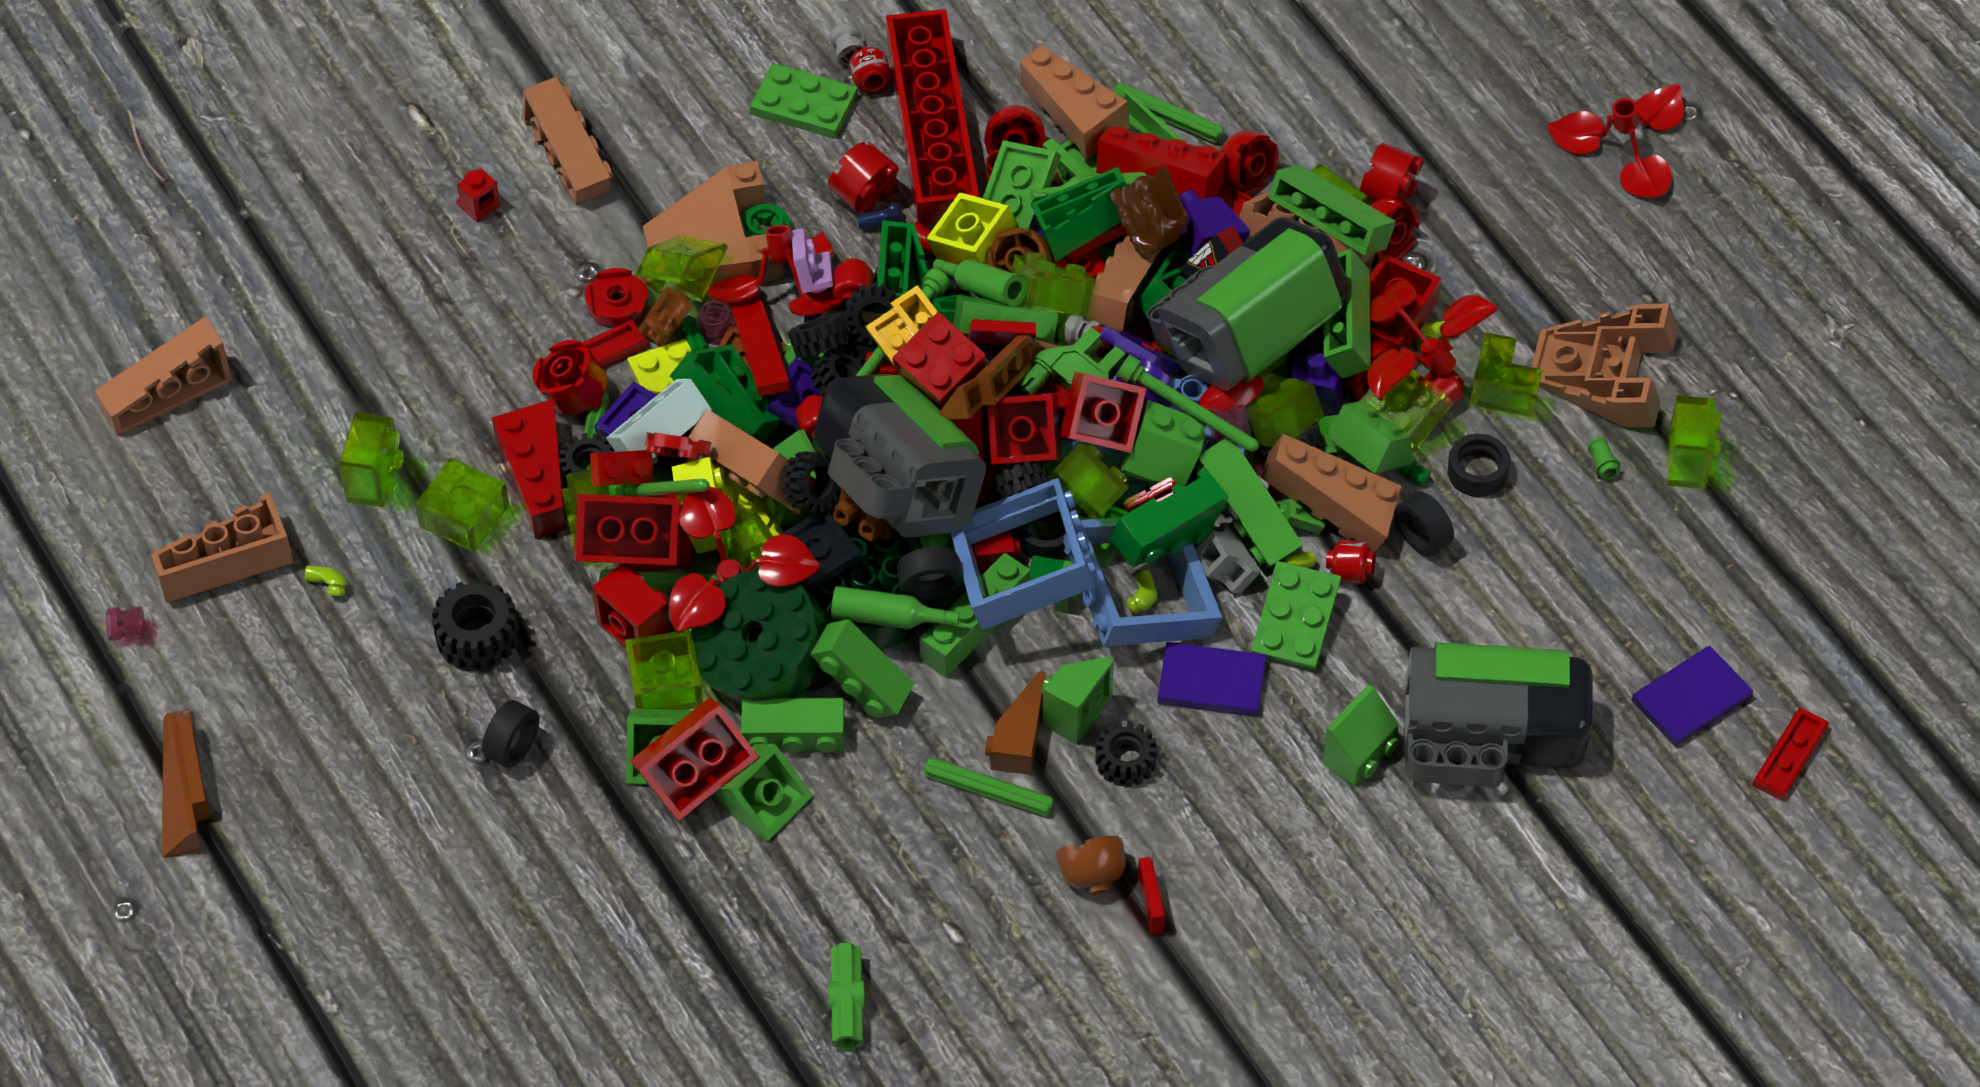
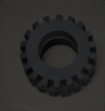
[432,580,519,671]

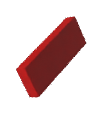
[1752,707,1830,801]

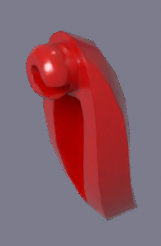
[1199,375,1264,416]

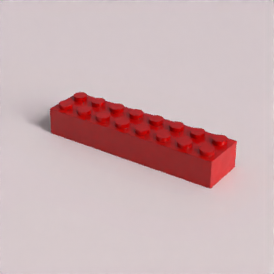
[886,9,979,226]

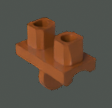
[637,286,693,347]
[833,489,892,541]

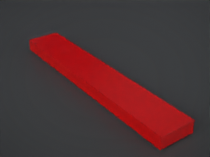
[728,291,790,397]

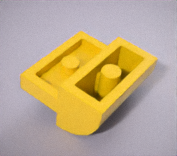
[866,285,937,366]

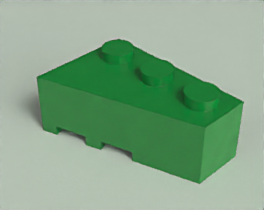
[1110,468,1229,568]

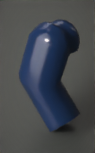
[857,203,904,230]

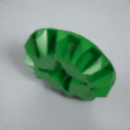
[741,204,790,237]

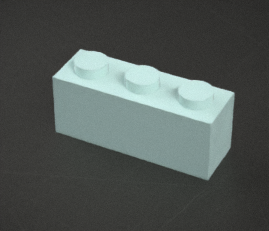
[606,379,712,465]

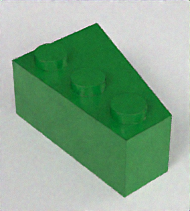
[1030,167,1127,262]
[874,220,938,313]
[1135,239,1190,319]
[669,344,782,443]

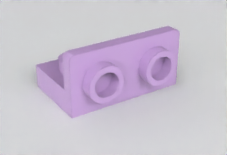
[791,228,833,294]

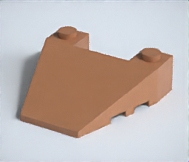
[643,161,784,283]
[1528,303,1678,427]

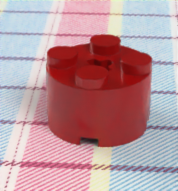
[828,142,899,214]
[1359,143,1424,205]
[532,340,608,416]

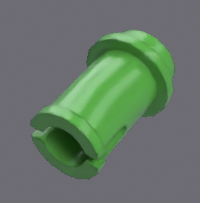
[1587,437,1621,480]

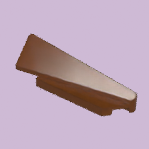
[939,335,1045,419]
[162,709,210,858]

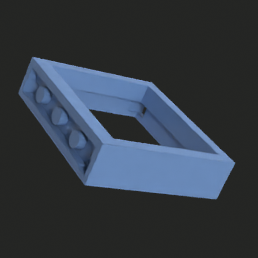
[951,478,1097,630]
[1063,517,1222,647]

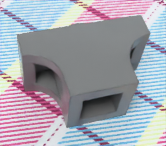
[1195,522,1261,594]

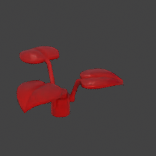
[1547,84,1684,199]
[701,225,842,316]
[1367,281,1499,401]
[669,486,820,633]

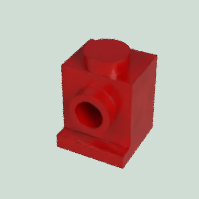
[456,168,500,222]

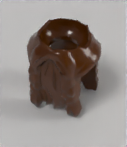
[1110,167,1190,255]

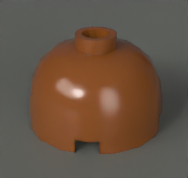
[987,228,1052,290]
[1055,836,1126,895]

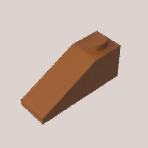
[985,671,1046,775]

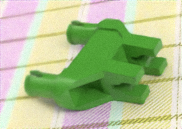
[1016,327,1126,395]

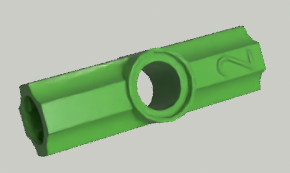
[829,943,865,1051]

